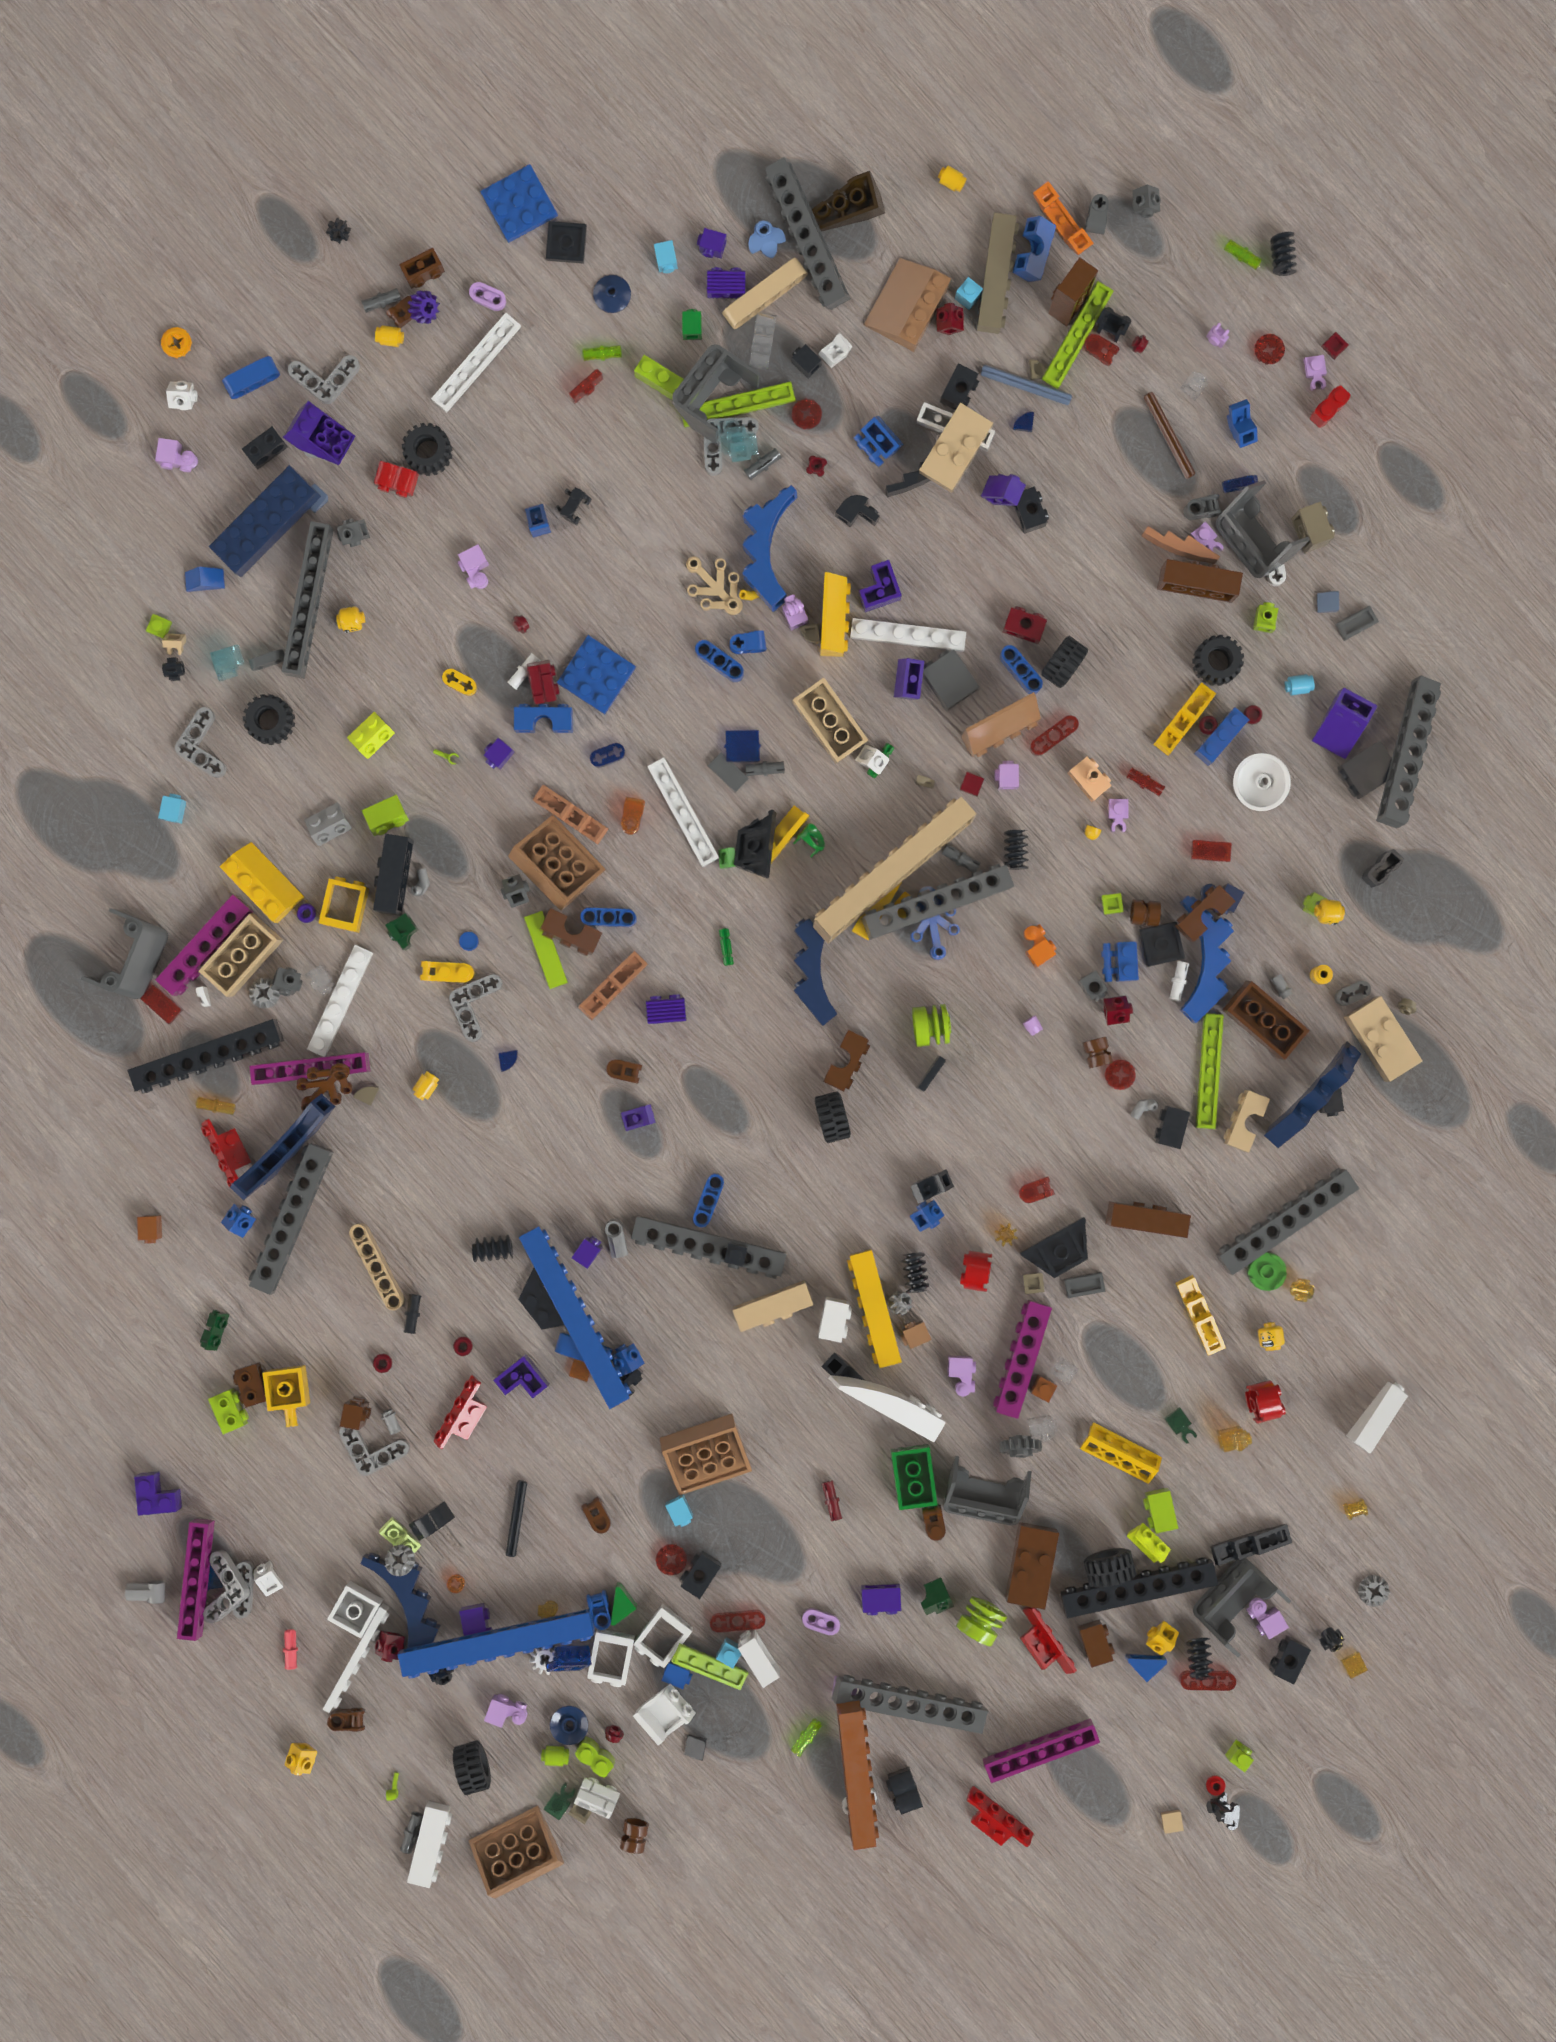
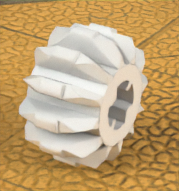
[529,1646,562,1675]

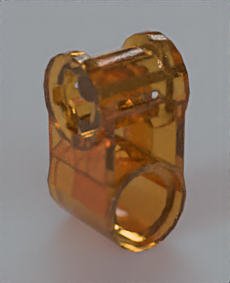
[621,796,645,835]

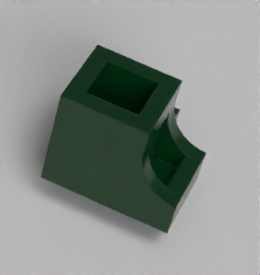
[385,913,419,951]
[921,1577,954,1615]

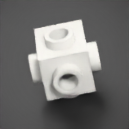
[166,381,198,410]

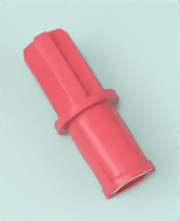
[283,1629,298,1670]

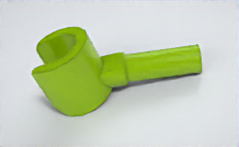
[433,749,459,765]
[386,1772,399,1801]

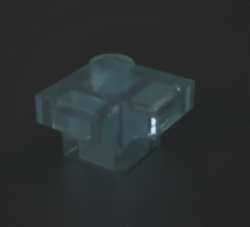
[726,425,758,462]
[210,644,245,681]

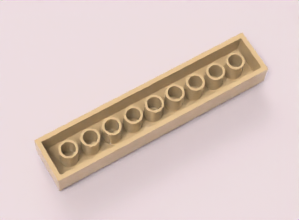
[813,797,976,944]

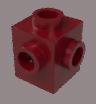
[936,303,964,335]
[1103,995,1133,1025]
[375,1630,405,1662]

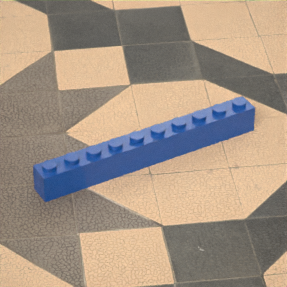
[519,1227,632,1410]
[398,1609,595,1679]

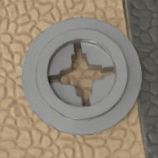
[249,978,280,1008]
[384,1544,415,1576]
[1358,1575,1390,1607]

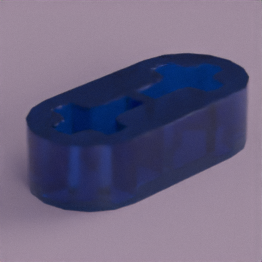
[1222,475,1258,493]
[590,743,625,768]

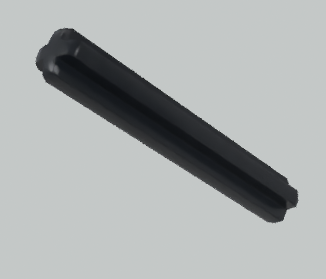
[506,1480,527,1557]

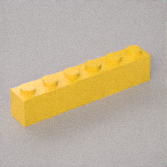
[847,1249,902,1368]

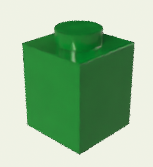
[682,309,702,340]

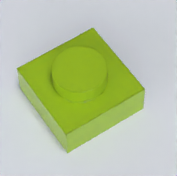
[146,614,172,639]
[1101,893,1124,915]

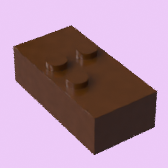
[1048,257,1099,326]
[1157,559,1243,603]
[1222,981,1310,1060]
[1105,1201,1191,1238]
[1005,1522,1059,1610]

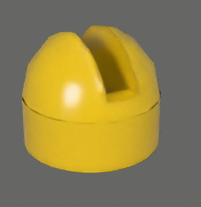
[1085,825,1101,840]

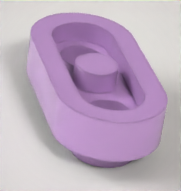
[469,282,506,311]
[802,1608,840,1635]

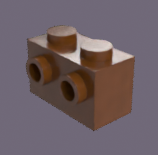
[399,248,445,289]
[233,1362,266,1408]
[340,1396,372,1430]
[1078,1619,1115,1668]

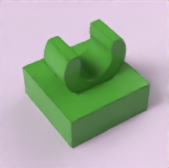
[718,847,736,869]

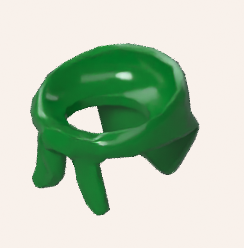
[793,823,825,858]

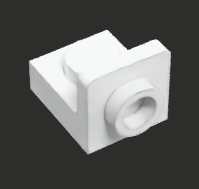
[855,744,889,774]
[254,1561,283,1597]

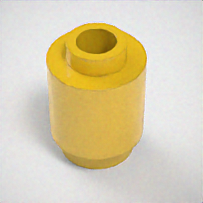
[937,165,967,192]
[375,325,404,347]
[1310,965,1333,985]
[413,1071,439,1100]

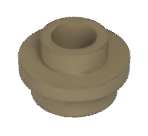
[1397,998,1417,1015]

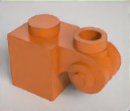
[1024,924,1056,968]

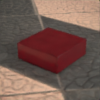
[1321,332,1349,360]
[960,772,984,797]

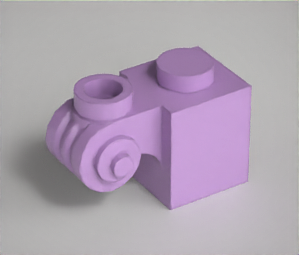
[155,438,198,472]
[458,545,489,589]
[782,595,809,631]
[947,1355,976,1397]
[1246,1597,1289,1639]
[484,1694,528,1728]

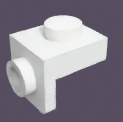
[818,333,852,368]

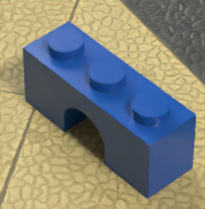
[1012,216,1056,282]
[514,704,573,733]
[1194,707,1250,766]

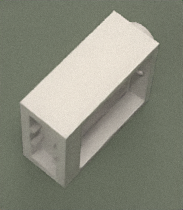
[633,1604,693,1668]
[587,1629,635,1687]
[738,1629,780,1688]

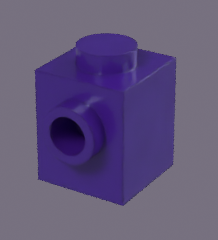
[697,228,727,259]
[484,738,515,770]

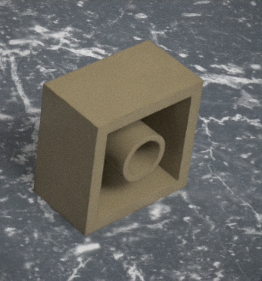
[1291,501,1335,554]

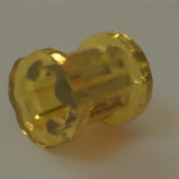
[1343,1498,1368,1521]

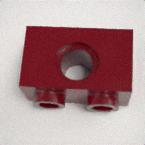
[1002,606,1047,644]

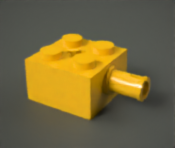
[263,1365,310,1427]

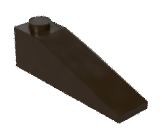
[808,171,885,234]

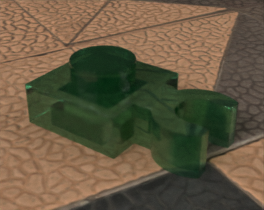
[1164,1407,1197,1444]
[543,1782,576,1820]

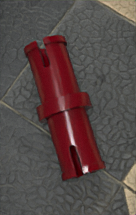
[821,1480,843,1521]

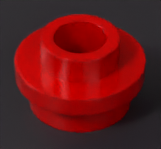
[1206,1775,1226,1796]

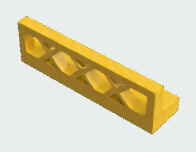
[760,805,809,877]
[1080,1422,1162,1484]

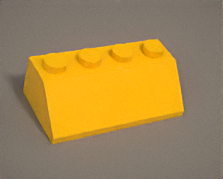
[820,572,851,657]
[220,842,304,923]

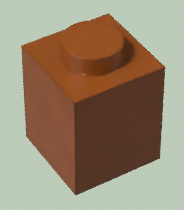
[137,1215,162,1244]
[1029,1374,1057,1403]

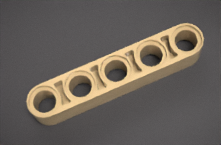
[722,258,808,329]
[349,1223,405,1310]

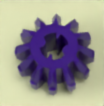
[407,290,440,324]

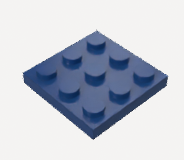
[480,164,558,243]
[557,635,636,715]

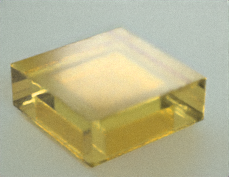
[1341,1651,1368,1679]

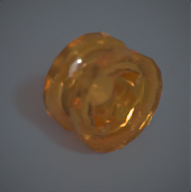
[447,1574,465,1593]

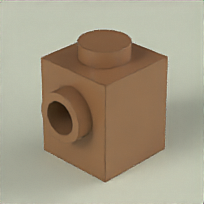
[900,1320,932,1349]

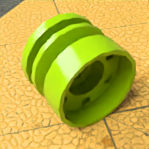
[912,1004,951,1047]
[956,1596,1007,1647]

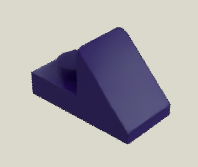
[621,1104,656,1131]

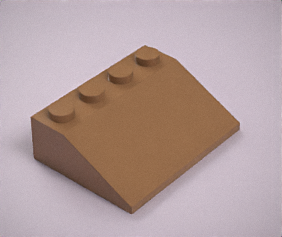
[864,258,951,352]
[961,692,1041,758]
[508,815,606,911]
[659,1413,752,1496]
[468,1806,564,1899]

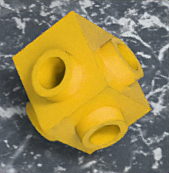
[1146,1621,1179,1655]
[284,1743,317,1776]

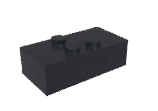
[373,833,414,916]

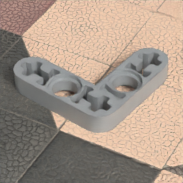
[288,355,360,404]
[704,417,759,476]
[175,707,226,778]
[449,974,503,1042]
[339,1427,410,1476]
[203,1550,250,1623]

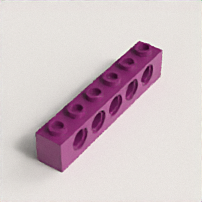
[155,894,254,996]
[249,1052,371,1085]
[993,1300,1052,1419]
[177,1518,215,1641]
[983,1718,1100,1783]

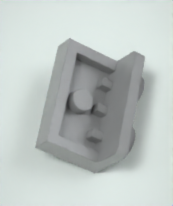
[304,802,352,846]

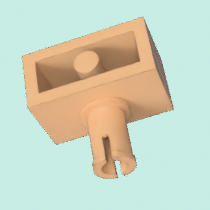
[1067,756,1112,803]

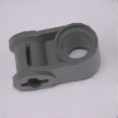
[1085,194,1109,235]
[1183,494,1222,520]

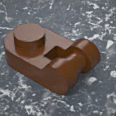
[386,296,412,328]
[606,1059,642,1084]
[581,1496,611,1534]
[922,1504,946,1541]

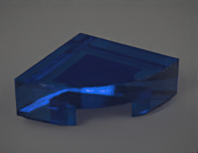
[1013,412,1034,432]
[498,1050,518,1072]

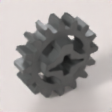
[1000,1435,1042,1458]

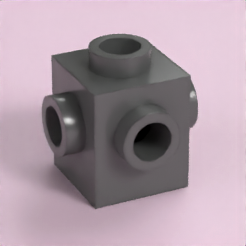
[1132,184,1161,218]
[337,518,370,547]
[501,874,530,908]
[270,967,303,996]

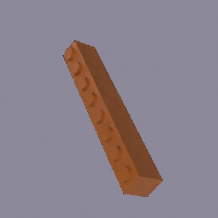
[836,1700,879,1850]

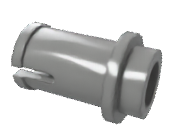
[1271,974,1293,999]
[381,1409,402,1435]

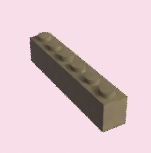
[976,212,1019,334]

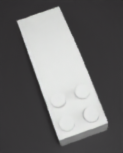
[828,1375,946,1442]

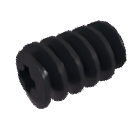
[1270,232,1297,276]
[1004,830,1029,870]
[472,1235,513,1262]
[901,1252,929,1293]
[1186,1638,1215,1680]

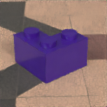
[859,560,902,613]
[493,1354,550,1399]
[134,1471,182,1516]

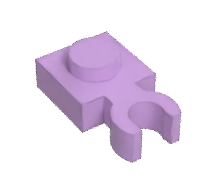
[1206,323,1229,348]
[1304,355,1327,391]
[1190,521,1224,551]
[1108,799,1129,832]

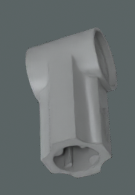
[605,1219,628,1258]
[125,1581,165,1604]

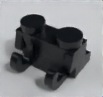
[1096,307,1132,343]
[555,487,592,526]
[1206,1792,1240,1831]

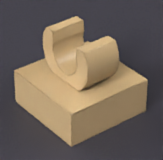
[162,634,186,655]

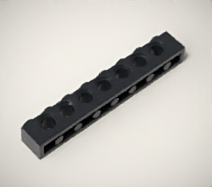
[127,1019,284,1094]
[1060,1557,1218,1619]

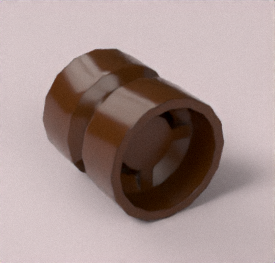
[1130,899,1161,926]
[1082,1036,1113,1069]
[620,1818,649,1854]

